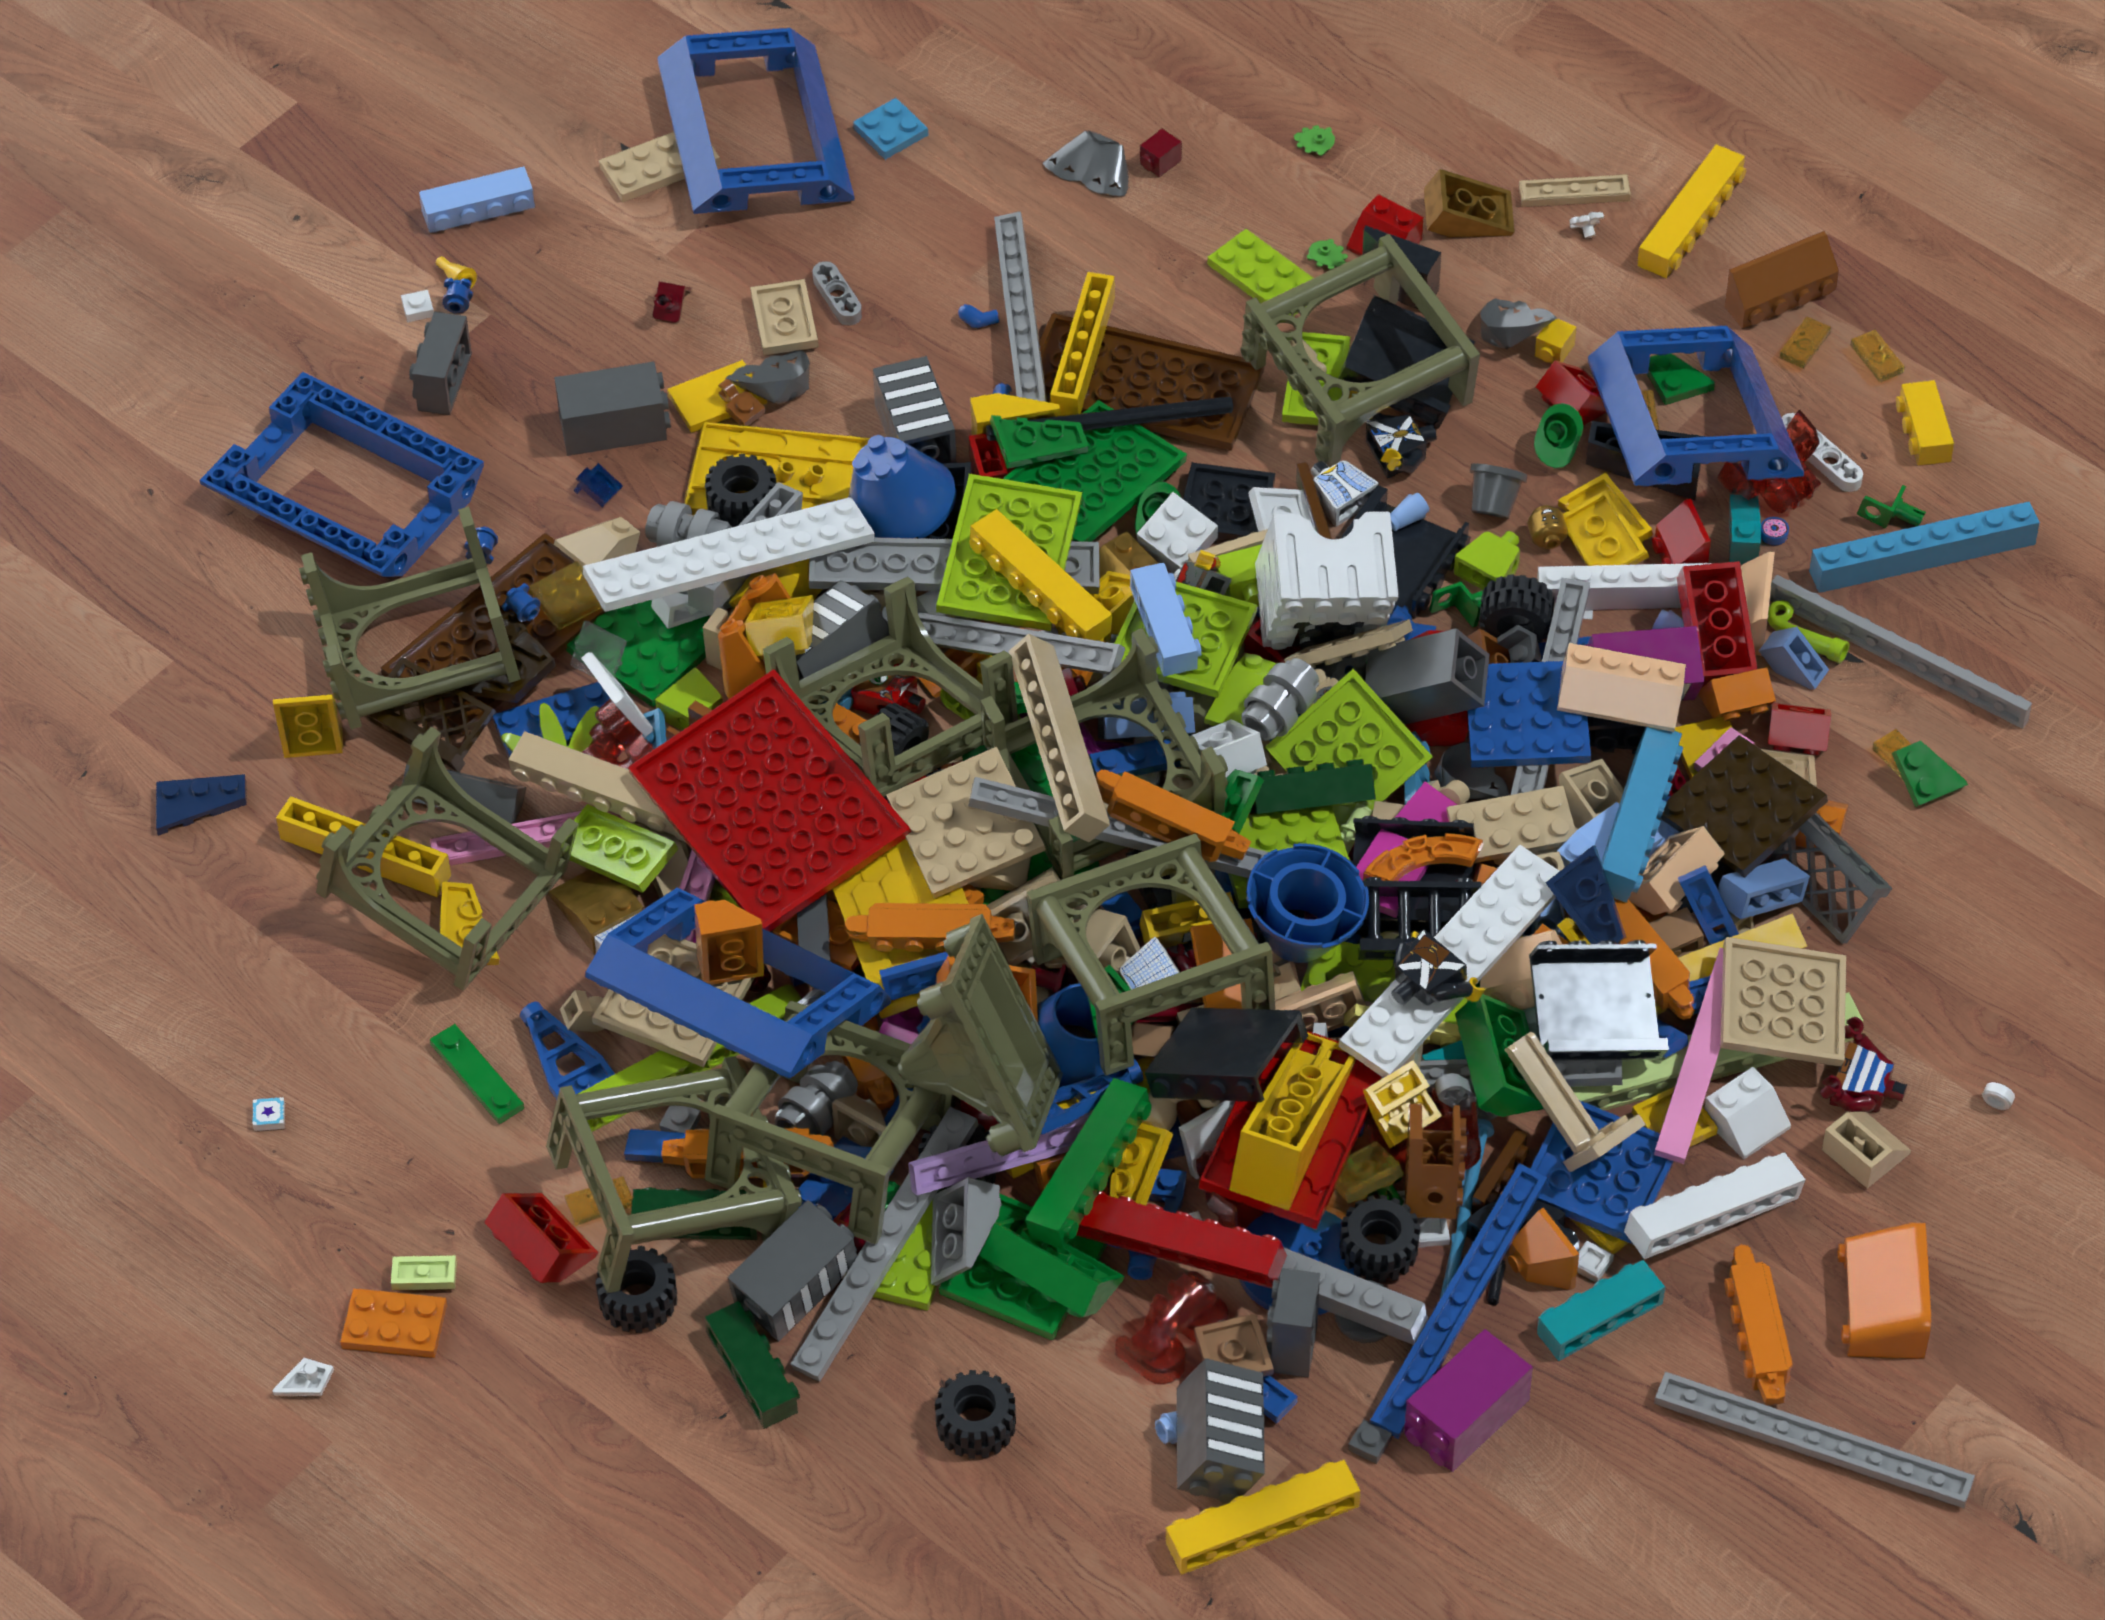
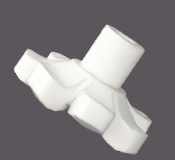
[1569,212,1604,238]

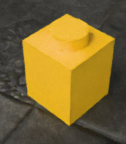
[1535,319,1577,363]

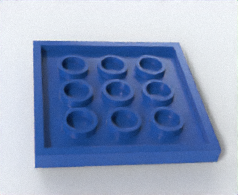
[1467,661,1591,768]
[1530,1100,1674,1245]

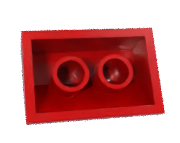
[484,1193,599,1283]

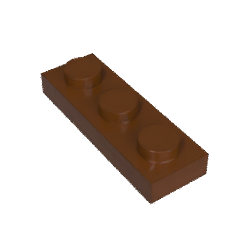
[1471,1129,1529,1214]

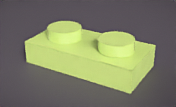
[391,1255,457,1290]

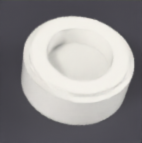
[1982,1082,2015,1110]

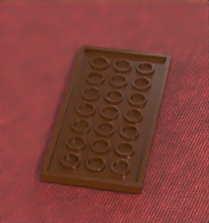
[1039,313,1264,451]
[380,533,607,735]

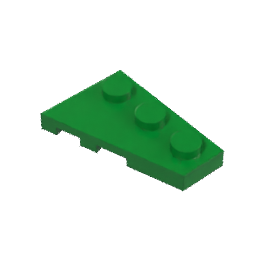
[990,415,1089,469]

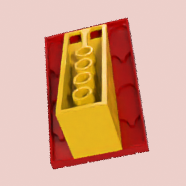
[1198,1031,1383,1229]

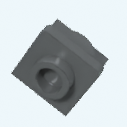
[1497,625,1542,663]

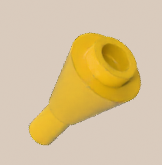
[436,256,477,289]

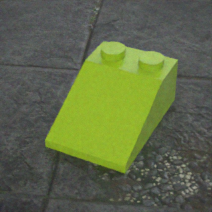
[1204,653,1277,726]

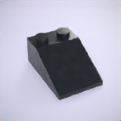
[1362,226,1442,310]

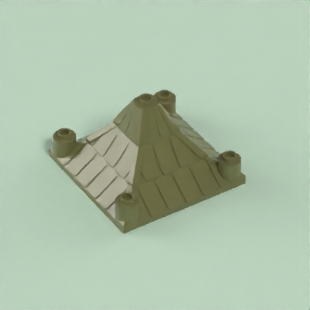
[898,914,1063,1156]

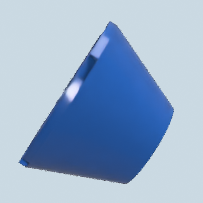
[1246,843,1369,963]
[1037,984,1135,1088]

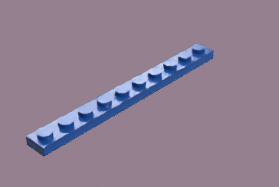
[1370,1163,1547,1439]

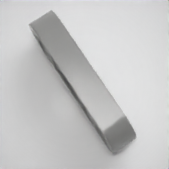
[812,261,862,325]
[1434,1073,1498,1121]

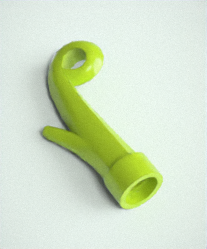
[1767,600,1850,664]

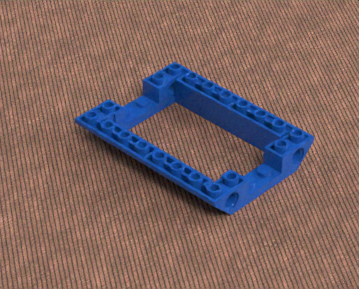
[657,28,855,214]
[1587,326,1804,487]
[199,372,484,577]
[585,887,891,1078]

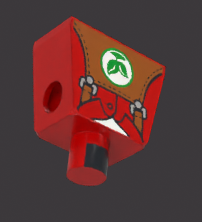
[851,663,926,715]

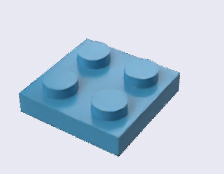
[853,98,928,160]

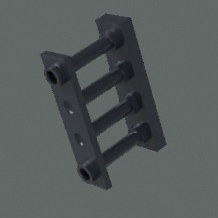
[1358,877,1481,960]

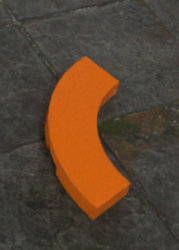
[1363,833,1483,881]

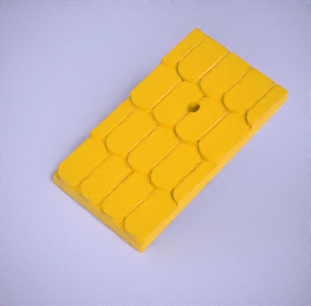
[683,422,870,515]
[833,839,969,1019]

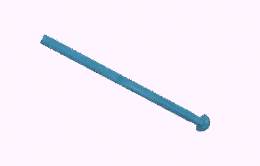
[1439,1119,1494,1301]

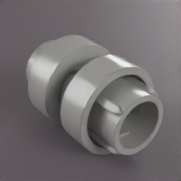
[645,501,732,547]
[1242,658,1319,741]
[775,1061,858,1136]

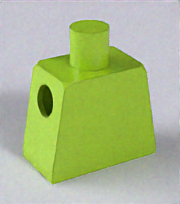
[1454,531,1520,590]
[1216,544,1262,607]
[655,667,723,731]

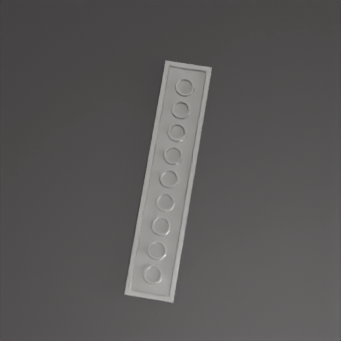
[809,538,1100,594]

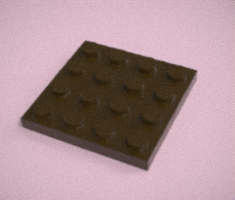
[1660,735,1828,878]

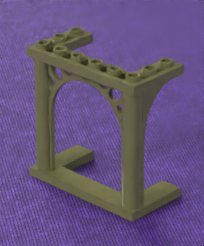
[1240,234,1480,467]
[299,506,521,730]
[763,576,1018,797]
[980,628,1228,880]
[316,727,579,991]
[1027,833,1276,1075]
[705,1000,956,1244]
[546,1056,802,1293]

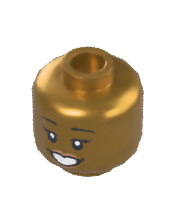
[1527,505,1568,549]

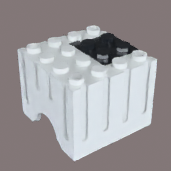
[1255,512,1399,650]

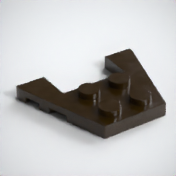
[447,610,556,703]

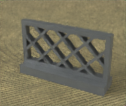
[1765,812,1893,944]

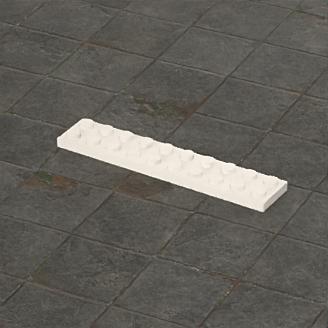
[583,497,875,612]
[1338,845,1559,1078]

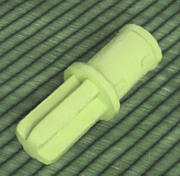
[1340,803,1373,854]

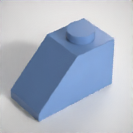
[1759,627,1829,690]

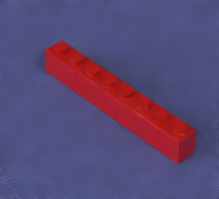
[1076,1191,1287,1288]

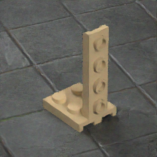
[1504,1032,1646,1172]

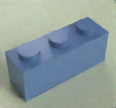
[1103,692,1195,739]
[1718,858,1810,919]

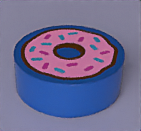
[1761,517,1789,545]

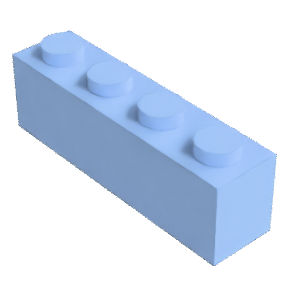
[419,166,535,233]
[1130,562,1202,677]

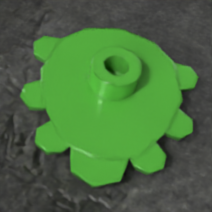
[1294,125,1335,156]
[1307,239,1348,270]

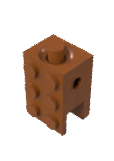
[1405,1103,1467,1219]

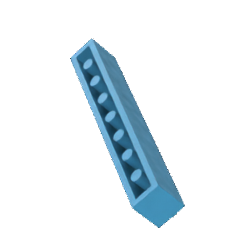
[1809,502,2040,593]
[1601,727,1683,903]

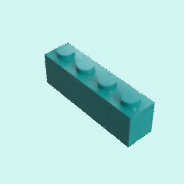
[1537,1260,1665,1361]

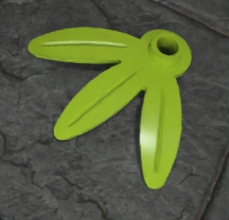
[501,703,600,754]

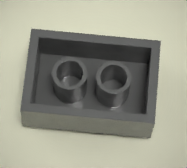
[409,312,472,415]
[1266,1268,1320,1378]

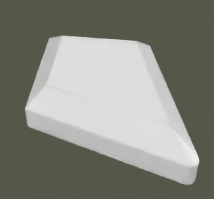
[273,1358,334,1396]

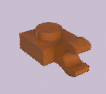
[718,379,765,426]

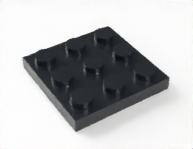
[1183,462,1276,541]

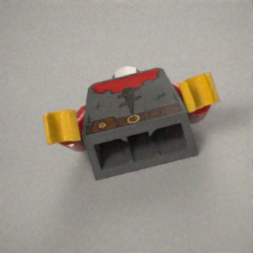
[1174,550,1232,595]

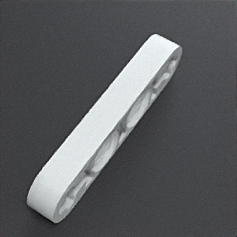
[1781,413,1863,492]

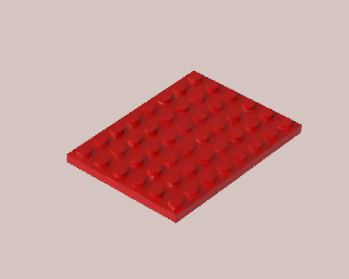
[628,669,911,932]

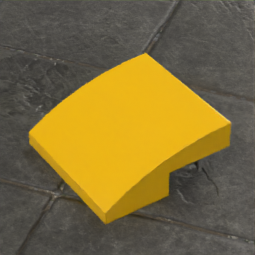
[1363,1060,1442,1148]

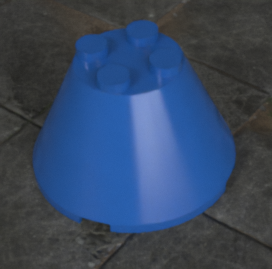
[848,435,957,539]

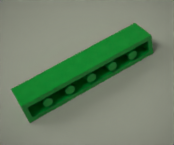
[1025,1078,1152,1250]

